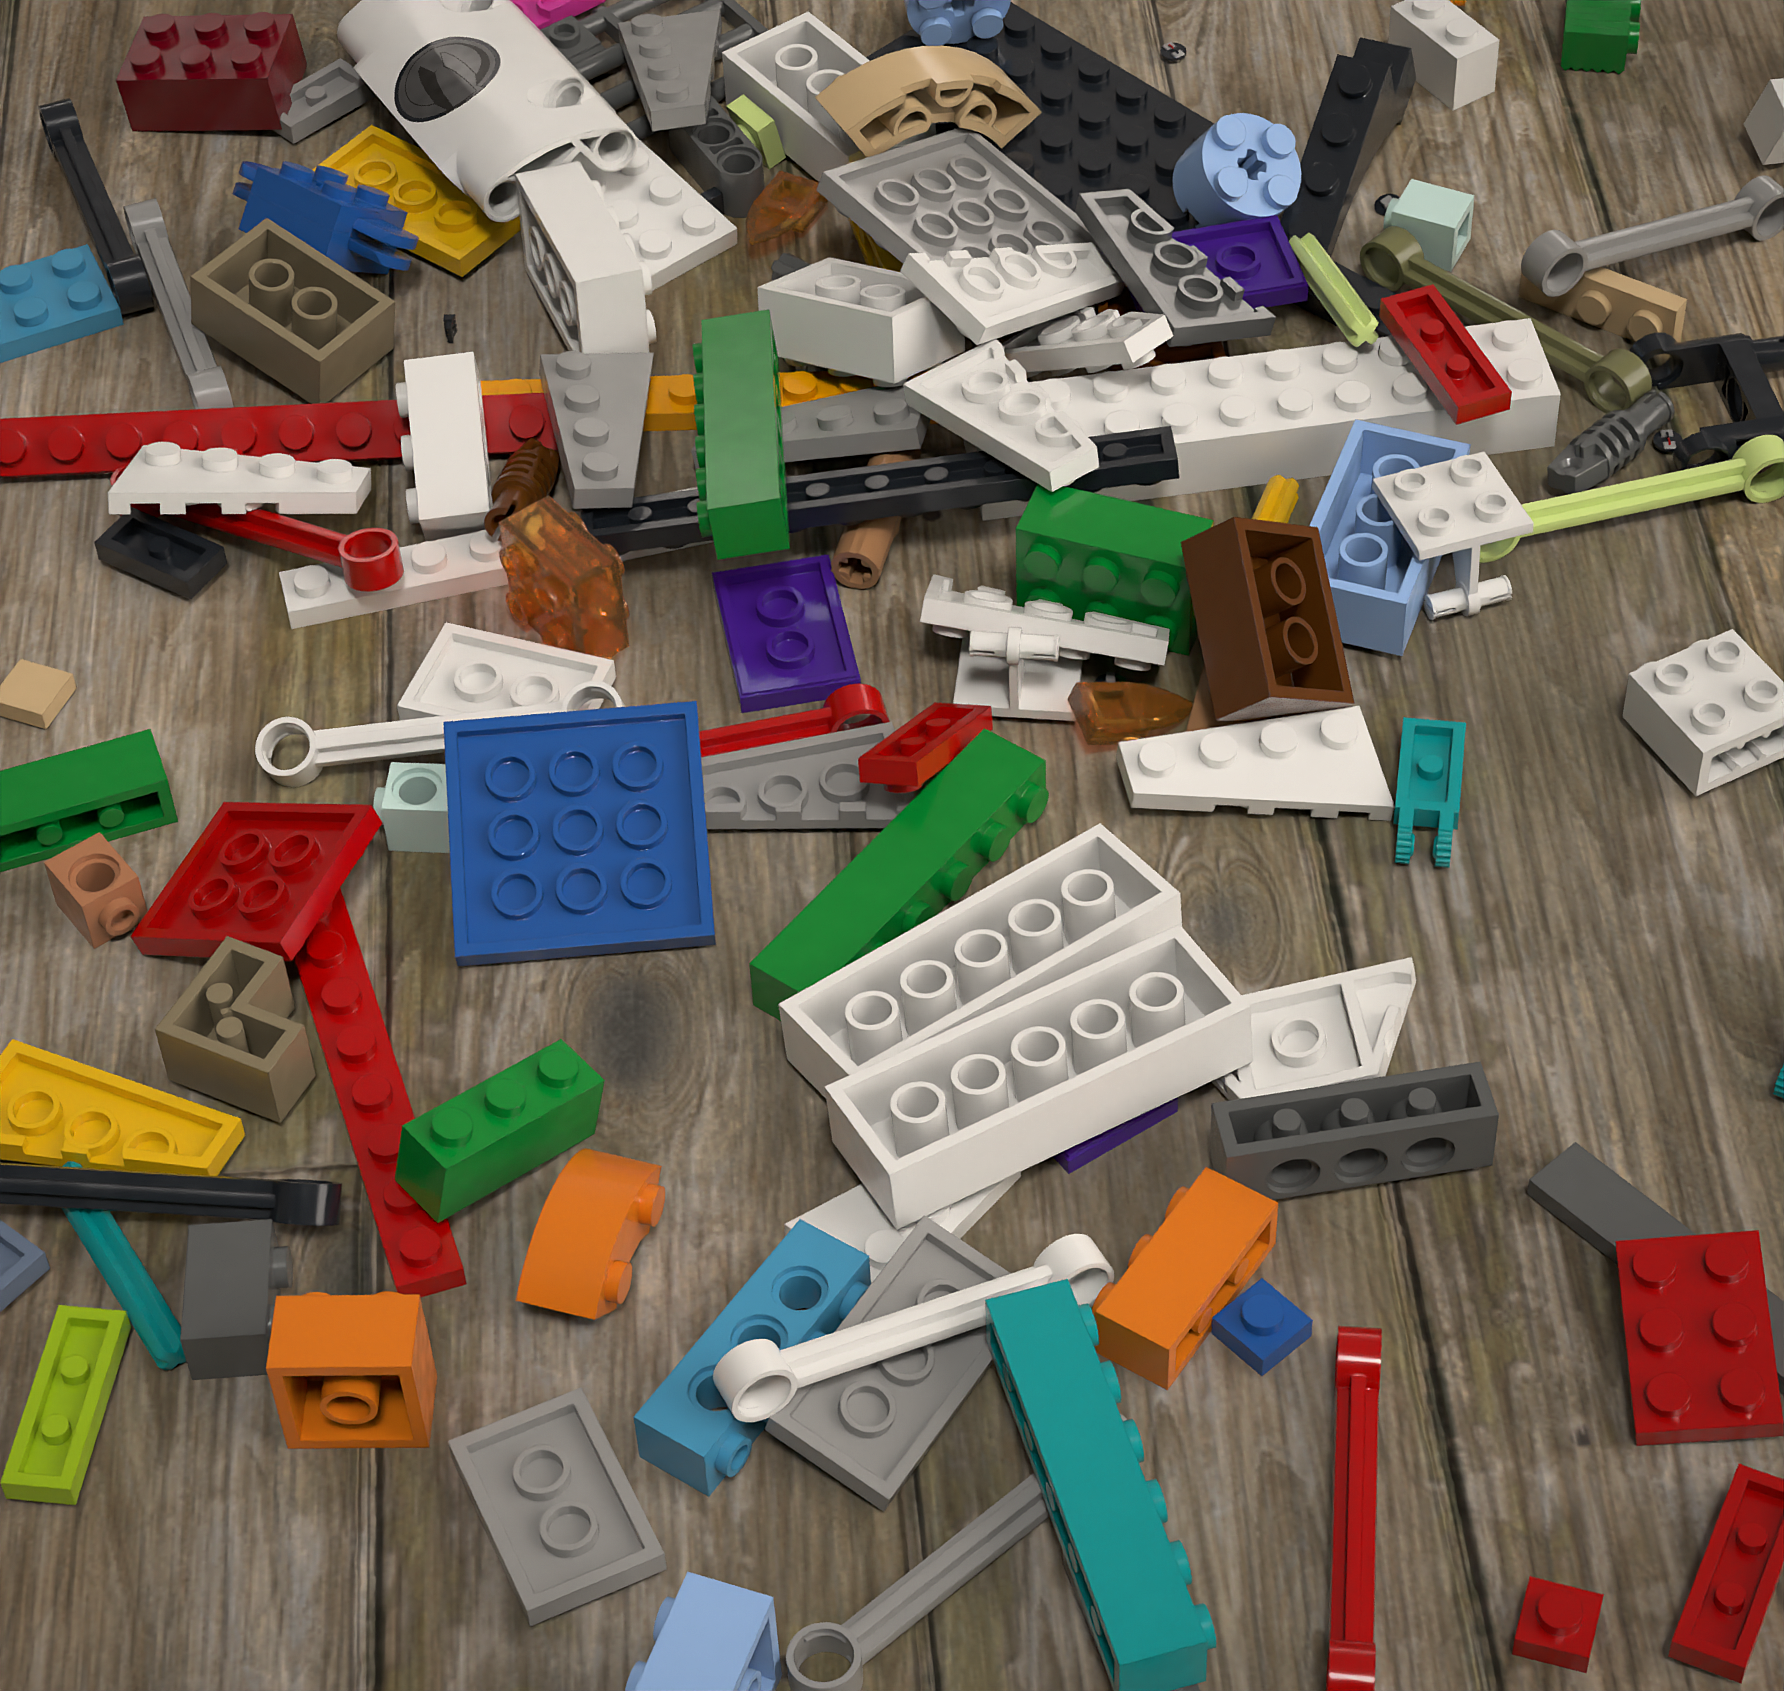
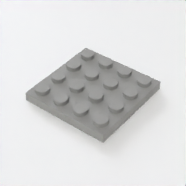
[816,128,1103,264]

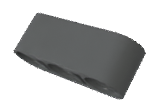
[668,95,766,218]

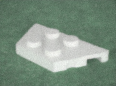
[1211,957,1416,1100]

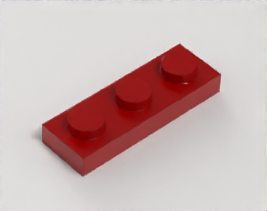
[1379,284,1512,425]
[858,702,993,793]
[1668,1464,1784,1684]

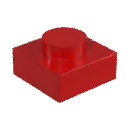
[1512,1576,1604,1673]

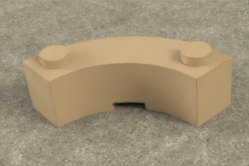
[815,45,1042,157]

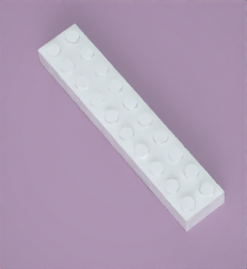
[964,318,1561,521]

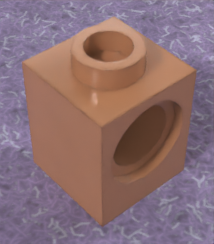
[44,832,148,949]

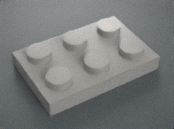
[448,1387,667,1626]

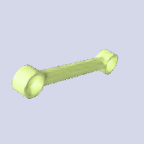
[1479,435,1784,563]

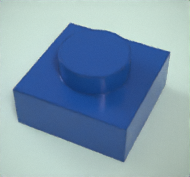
[1212,1278,1313,1376]

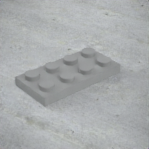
[765,1215,1011,1512]

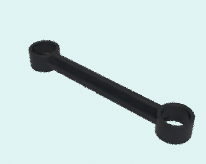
[38,98,154,316]
[0,1162,342,1226]

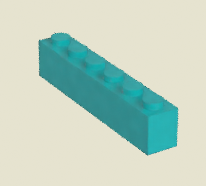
[985,1279,1217,1691]

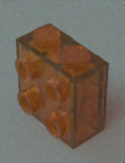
[499,495,630,659]

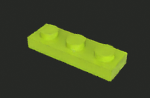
[0,1305,131,1505]

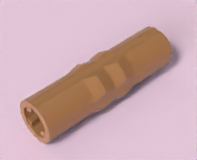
[831,449,921,589]

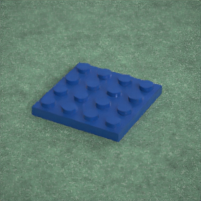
[443,701,716,966]

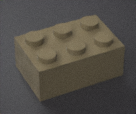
[190,218,395,404]

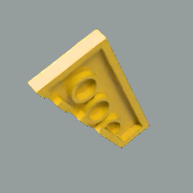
[0,1039,245,1176]

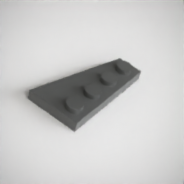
[1075,189,1276,347]

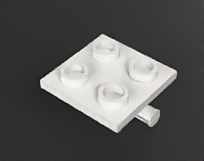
[1372,451,1534,620]
[953,627,1083,721]

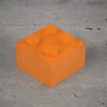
[266,1291,437,1449]

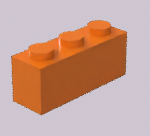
[1092,1167,1278,1390]

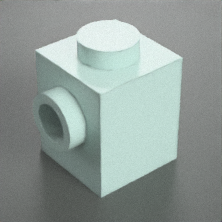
[1383,179,1475,272]

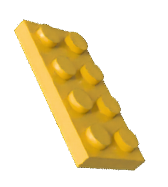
[312,125,521,277]

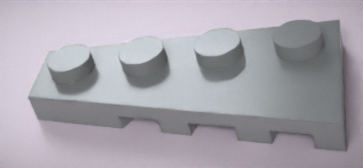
[618,9,722,131]
[539,351,654,509]

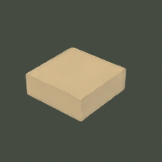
[0,659,77,729]

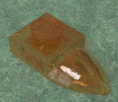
[746,171,828,245]
[1067,682,1193,745]

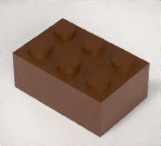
[1181,517,1355,723]

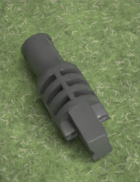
[1547,389,1675,494]

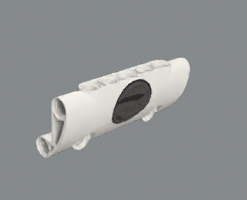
[337,0,638,222]

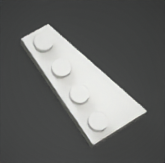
[900,242,1126,345]
[1002,307,1173,378]
[903,339,1099,492]
[108,442,371,514]
[920,574,1170,671]

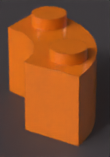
[516,1148,665,1320]

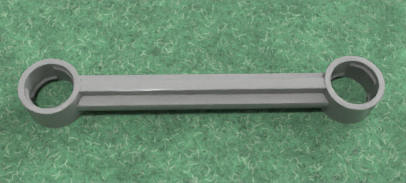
[1521,175,1784,297]
[123,198,234,409]
[786,1414,1127,1691]

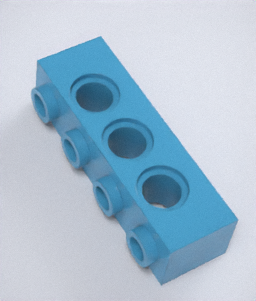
[633,1219,871,1497]

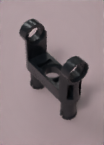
[1630,333,1784,471]

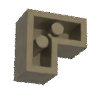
[155,936,316,1123]

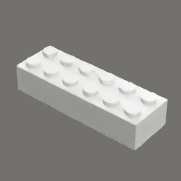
[778,823,1182,1098]
[824,924,1253,1230]

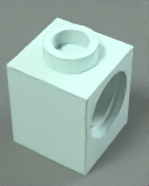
[373,762,450,853]

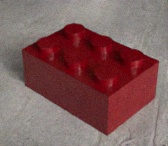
[116,12,307,131]

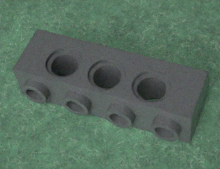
[1209,1061,1499,1200]

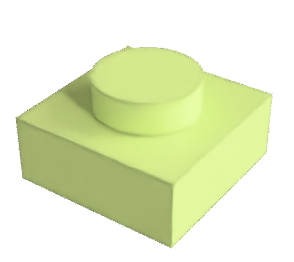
[727,94,786,169]

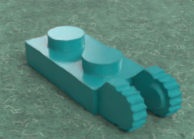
[1394,717,1466,868]

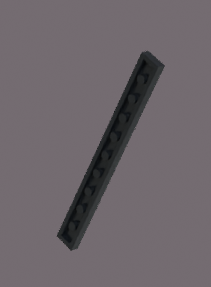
[581,426,1180,557]

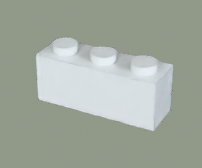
[396,352,493,542]

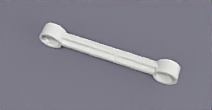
[255,680,626,787]
[713,1234,1114,1422]

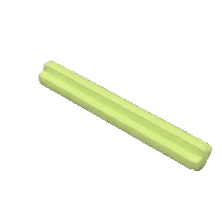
[1289,233,1379,347]

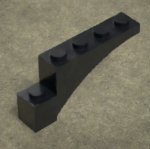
[1280,37,1416,258]

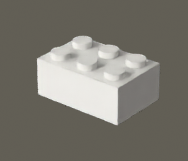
[757,257,965,387]

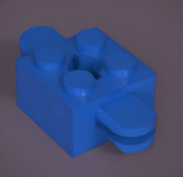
[232,161,419,274]

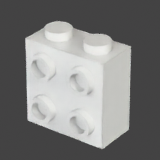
[1623,629,1784,796]

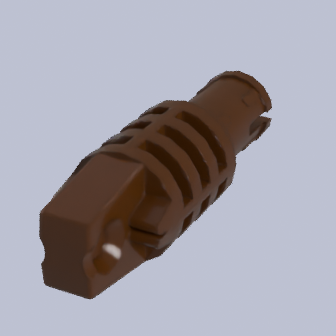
[484,438,560,542]

